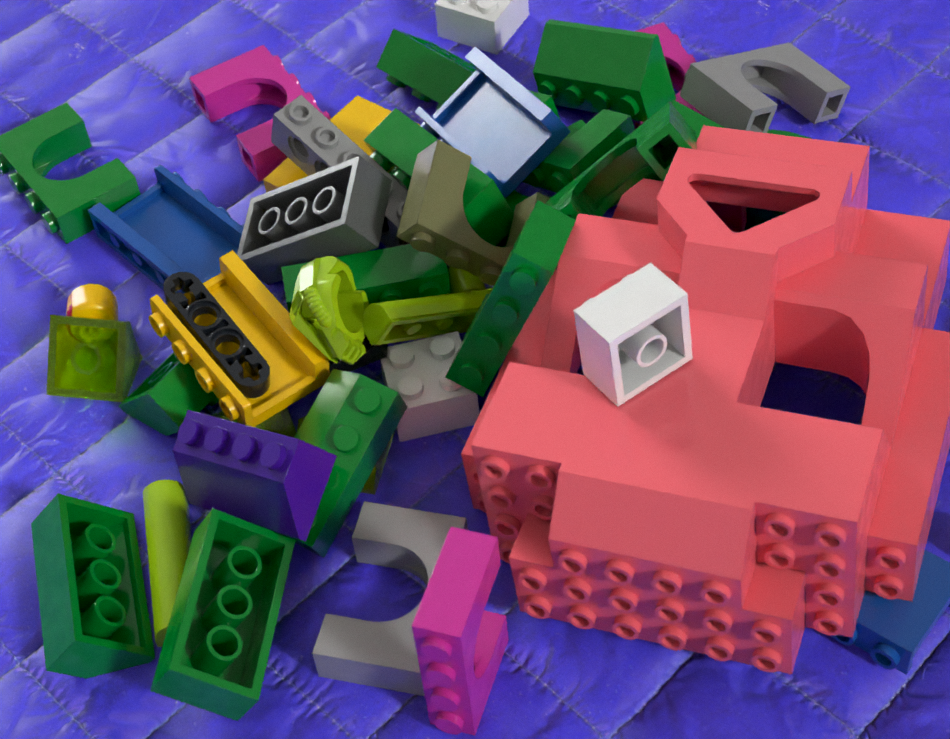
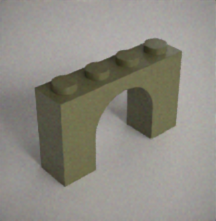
[396,139,558,285]

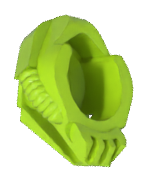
[289,256,369,365]

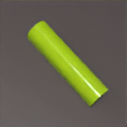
[363,288,493,345]
[143,479,192,647]

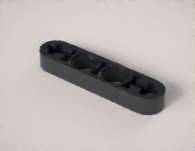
[163,272,270,398]

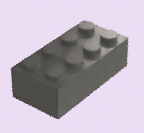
[237,156,392,285]

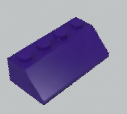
[173,410,337,542]

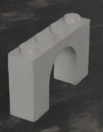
[679,43,850,133]
[312,501,468,696]

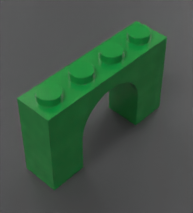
[522,90,635,193]
[0,102,141,244]
[545,102,697,220]
[445,200,576,397]

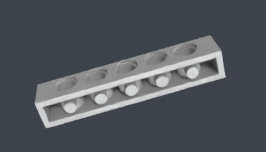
[271,95,450,269]

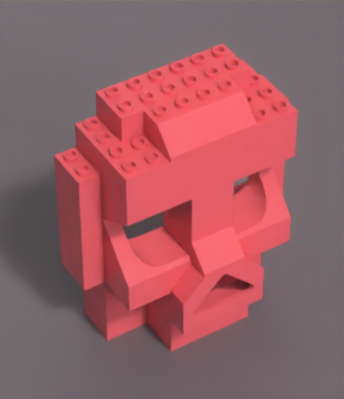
[461,125,950,674]

